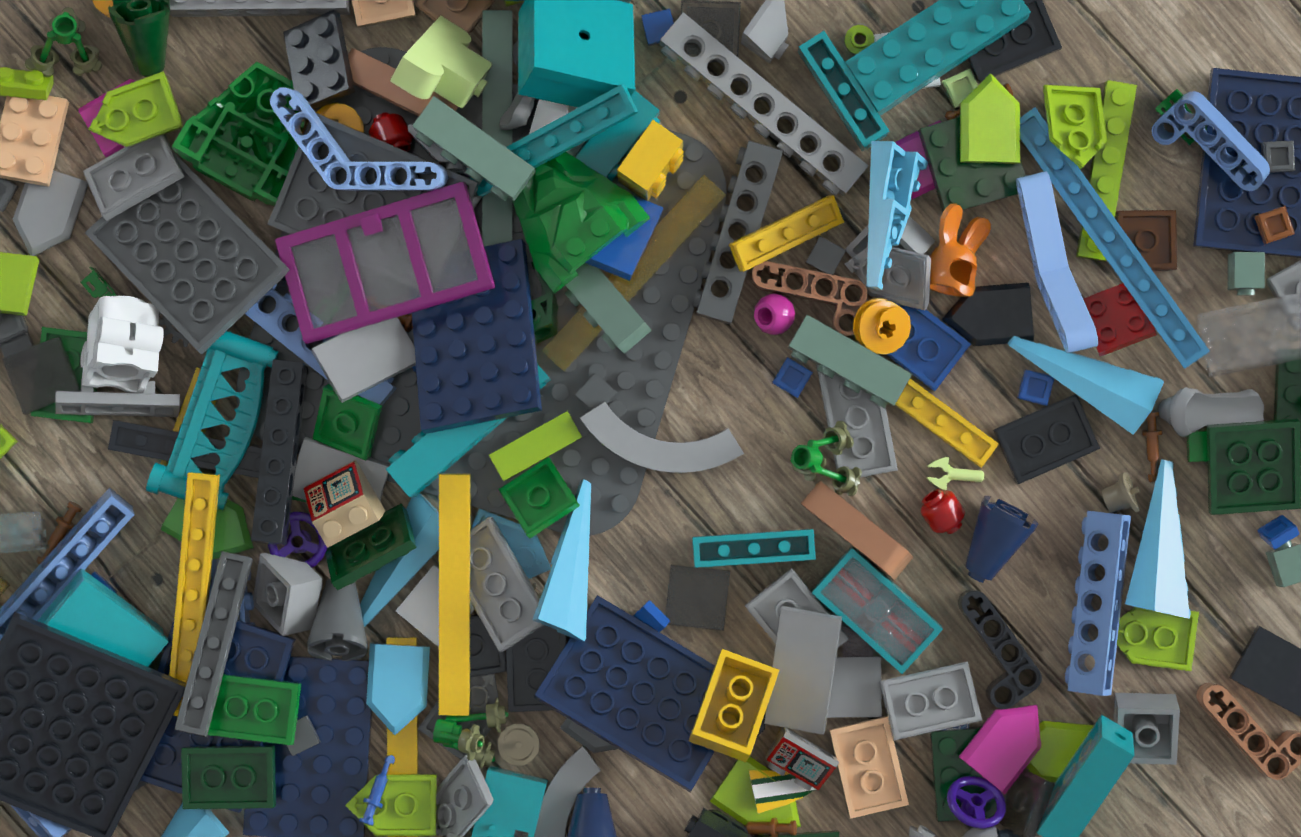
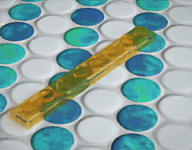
[542,175,726,372]

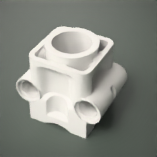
[80,296,163,393]

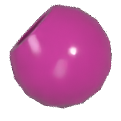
[754,293,795,335]

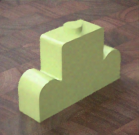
[390,15,492,108]

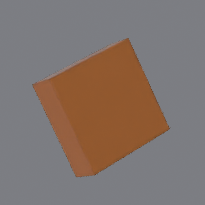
[1254,206,1295,245]

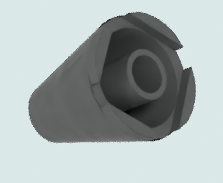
[307,579,368,661]

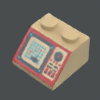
[303,460,385,548]

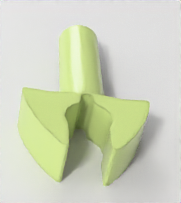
[926,457,984,490]

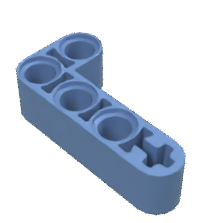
[1152,91,1270,191]

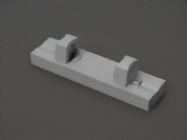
[56,379,180,417]

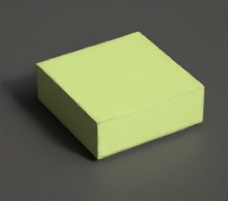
[942,69,978,109]

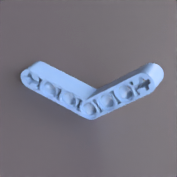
[270,87,448,191]
[1016,171,1098,353]

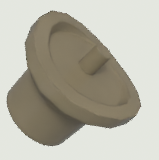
[1102,472,1140,513]
[498,723,540,766]

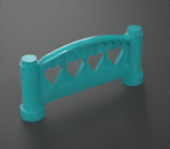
[146,331,278,510]

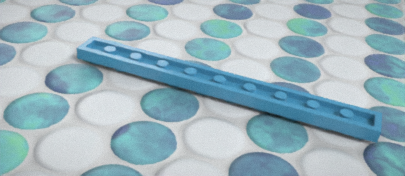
[1020,107,1210,369]

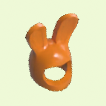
[929,203,991,297]

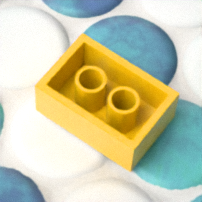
[617,120,684,201]
[689,649,780,762]

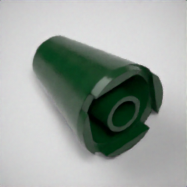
[108,0,170,77]

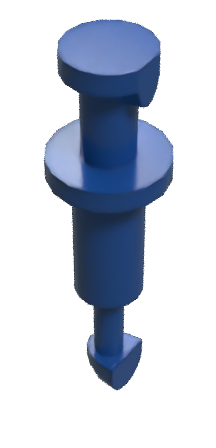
[359,755,395,826]

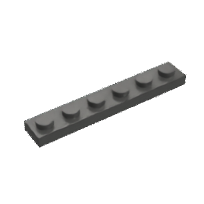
[175,551,253,737]

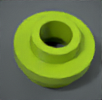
[844,25,874,55]

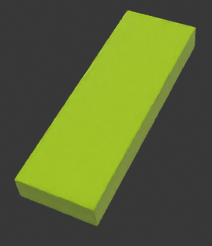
[489,411,582,481]

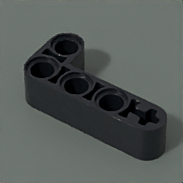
[958,589,1042,709]

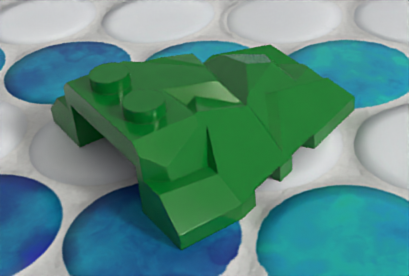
[172,62,305,206]
[512,152,650,293]

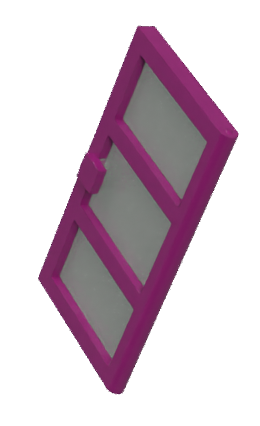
[275,182,495,344]

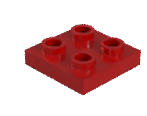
[1083,283,1157,357]

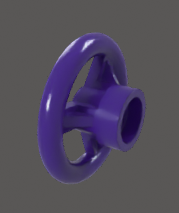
[268,512,327,568]
[947,776,1006,829]

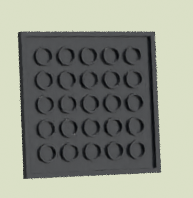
[0,612,187,837]

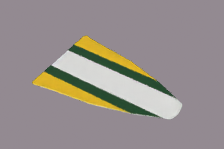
[749,770,816,814]

